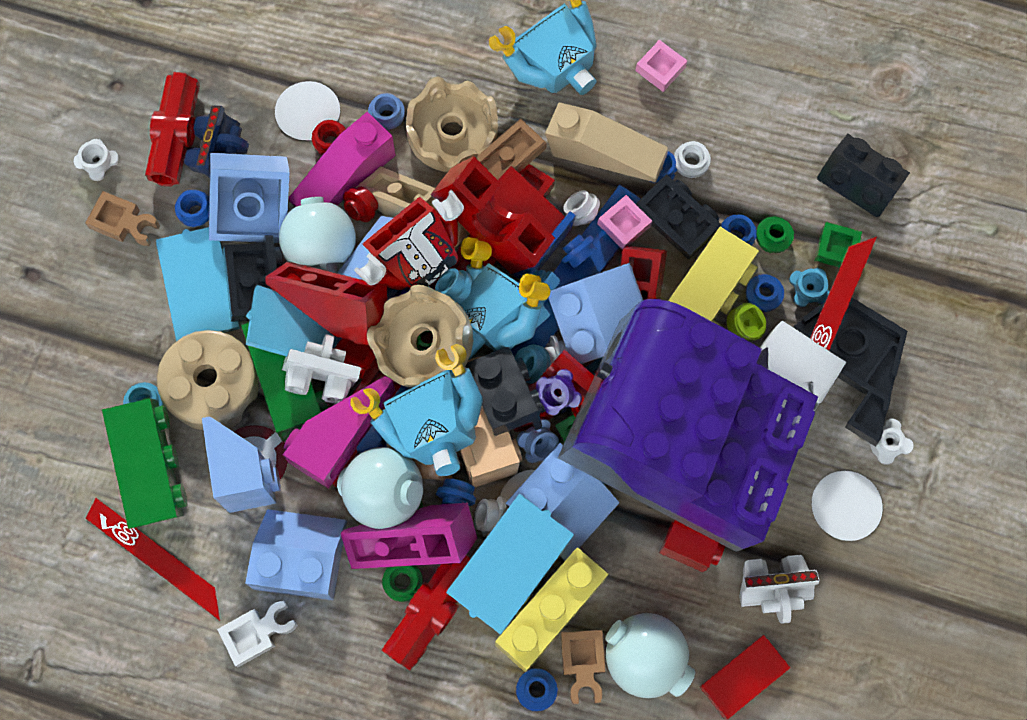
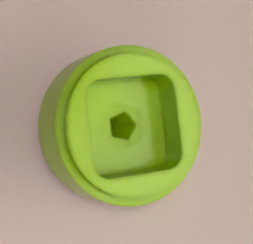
[727,303,766,343]

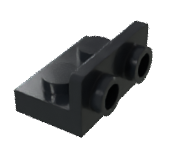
[636,174,722,260]

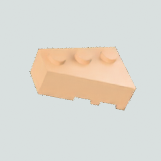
[460,356,523,488]

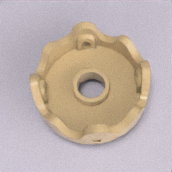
[406,77,498,172]
[367,285,473,389]
[157,330,259,430]

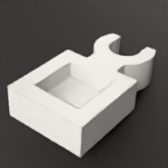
[217,601,298,667]

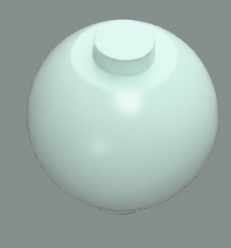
[279,197,356,273]
[337,447,423,529]
[605,613,695,698]

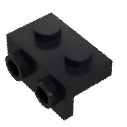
[817,133,910,218]
[223,235,282,322]
[465,347,545,436]

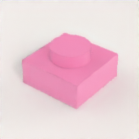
[635,40,687,92]
[597,195,652,250]

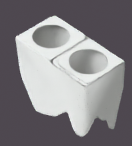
[757,321,846,411]

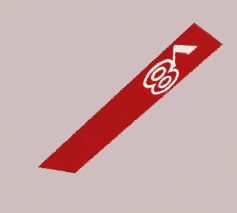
[810,236,877,351]
[85,498,220,621]

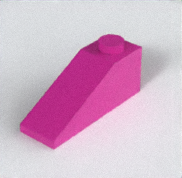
[288,112,396,207]
[283,376,395,489]
[340,503,478,569]

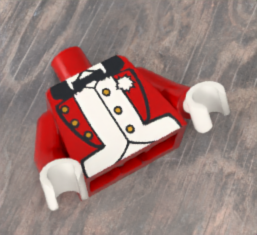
[354,190,464,290]

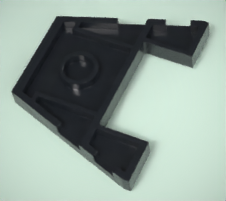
[793,298,908,447]

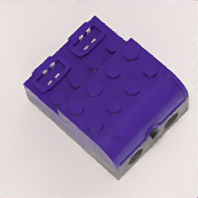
[558,299,818,552]

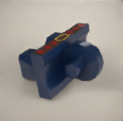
[184,105,249,178]

